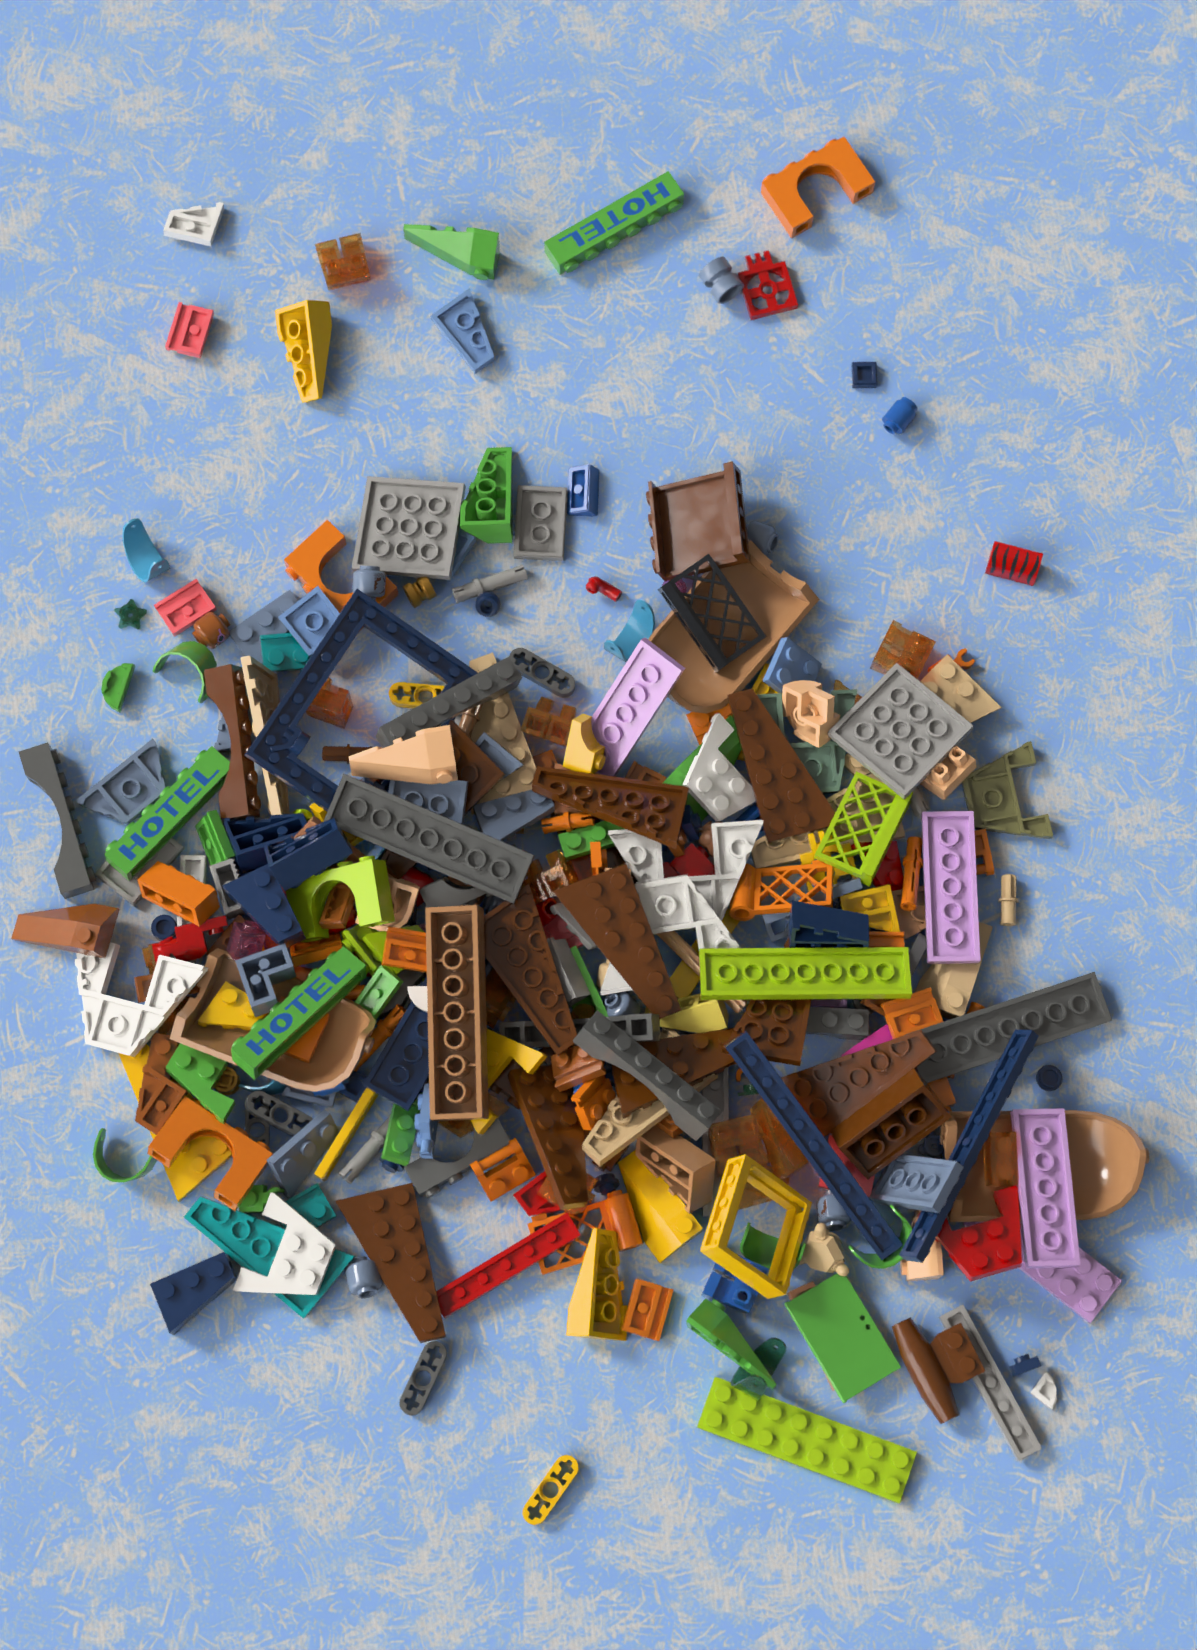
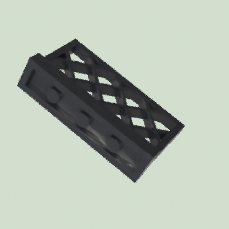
[658,554,767,672]

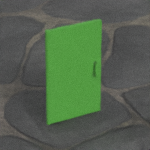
[784,1273,901,1403]

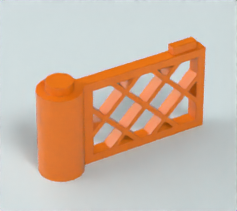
[729,860,834,921]
[527,1190,643,1275]

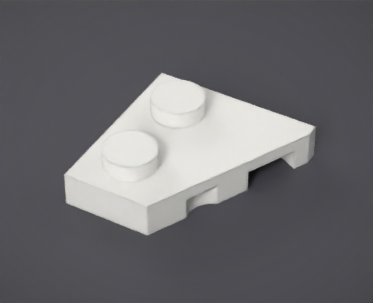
[163,202,224,246]

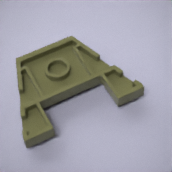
[962,741,1053,839]

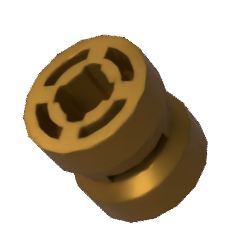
[402,577,437,608]
[214,1066,241,1096]

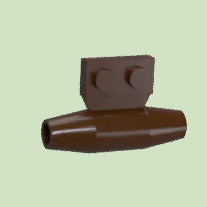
[892,1317,986,1424]

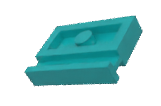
[260,633,310,672]
[278,1183,337,1229]

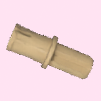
[998,874,1019,926]

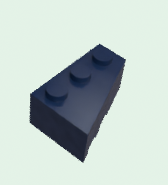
[222,813,307,874]
[263,818,353,891]
[222,864,306,948]
[788,900,869,948]
[150,1252,237,1335]

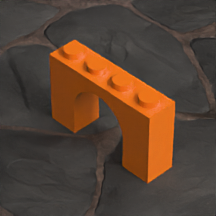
[761,136,875,239]
[284,519,399,630]
[147,1096,273,1211]

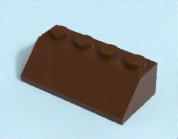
[830,1068,952,1179]

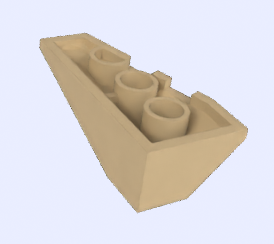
[915,922,993,1019]

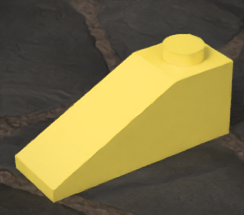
[645,993,729,1033]

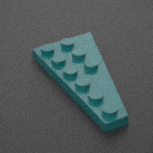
[184,1196,356,1319]

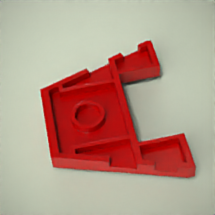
[918,1185,1022,1282]

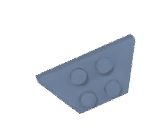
[76,738,166,825]

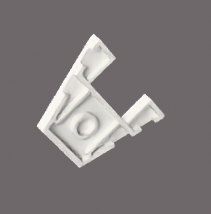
[682,713,756,821]
[233,1192,337,1295]

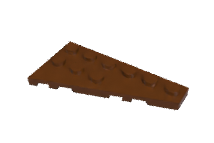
[727,688,835,843]
[532,766,689,849]
[553,863,682,1019]
[484,884,577,1056]
[722,937,811,1066]
[610,1028,736,1119]
[781,1030,937,1137]
[335,1183,446,1343]

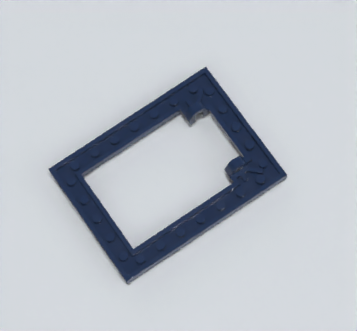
[245,589,478,812]

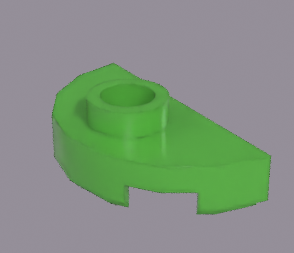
[101,663,135,713]

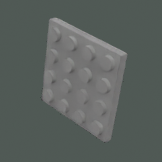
[352,476,466,580]
[828,663,973,800]

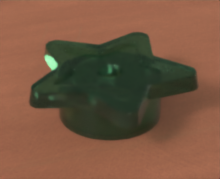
[114,599,147,630]
[738,1084,759,1096]

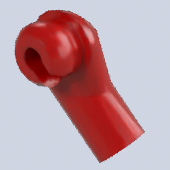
[586,576,622,602]

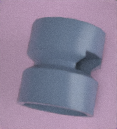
[699,257,744,304]

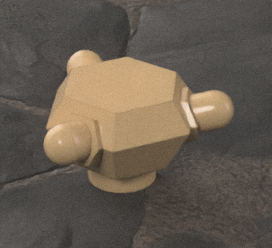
[799,1223,849,1277]

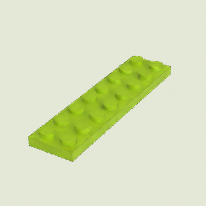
[699,947,912,1000]
[697,1376,917,1504]

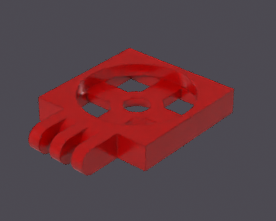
[738,250,798,320]

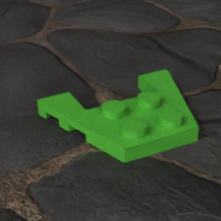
[166,1043,235,1124]

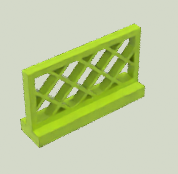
[814,771,913,887]

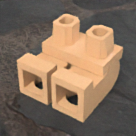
[920,746,977,800]

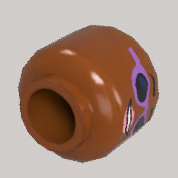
[192,612,230,649]

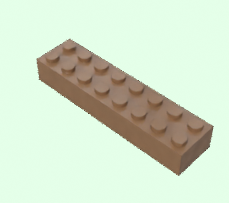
[425,905,489,1121]

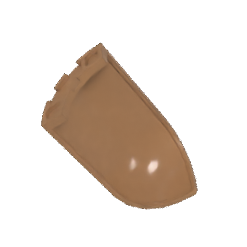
[648,539,820,714]
[170,948,376,1092]
[940,1110,1149,1222]

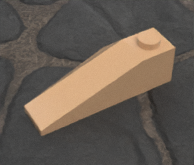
[349,725,458,784]
[900,1210,944,1281]

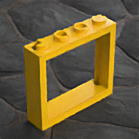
[700,1154,812,1299]

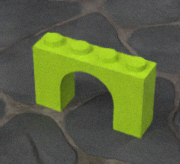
[286,856,395,943]

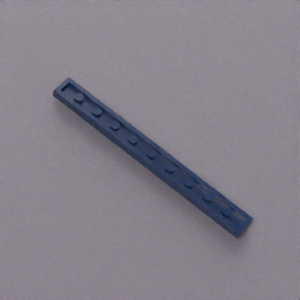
[899,1029,1039,1263]
[725,1031,903,1260]

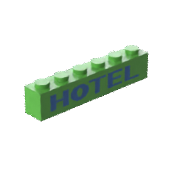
[544,171,684,275]
[104,746,230,881]
[231,946,366,1080]

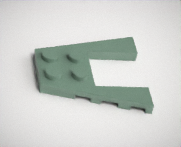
[757,689,857,793]

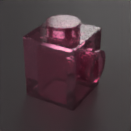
[226,921,266,961]

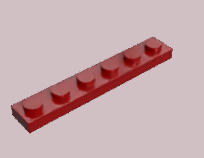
[436,1212,581,1318]

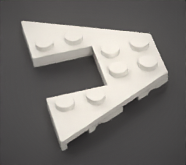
[608,820,763,930]
[600,874,741,995]
[75,942,208,1057]

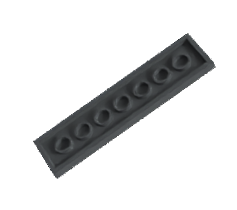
[324,774,535,904]
[905,972,1112,1083]

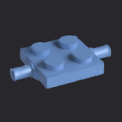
[415,1083,438,1159]

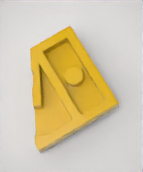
[839,884,900,932]
[198,982,268,1031]

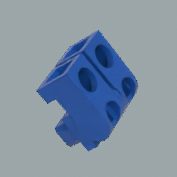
[701,1254,769,1313]

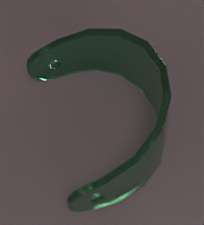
[730,1338,787,1401]

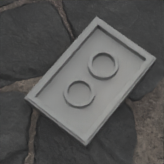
[514,485,568,561]
[95,838,185,907]

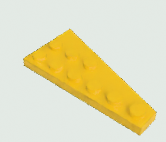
[119,1044,232,1202]

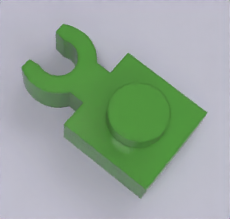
[239,1185,284,1214]

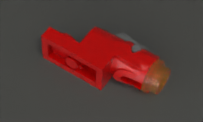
[142,915,228,969]

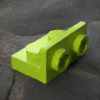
[341,924,382,977]

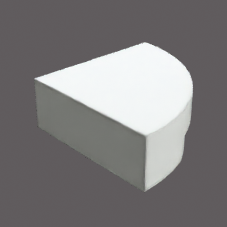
[407,986,428,1013]
[1030,1371,1057,1410]

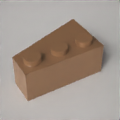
[635,1125,716,1214]

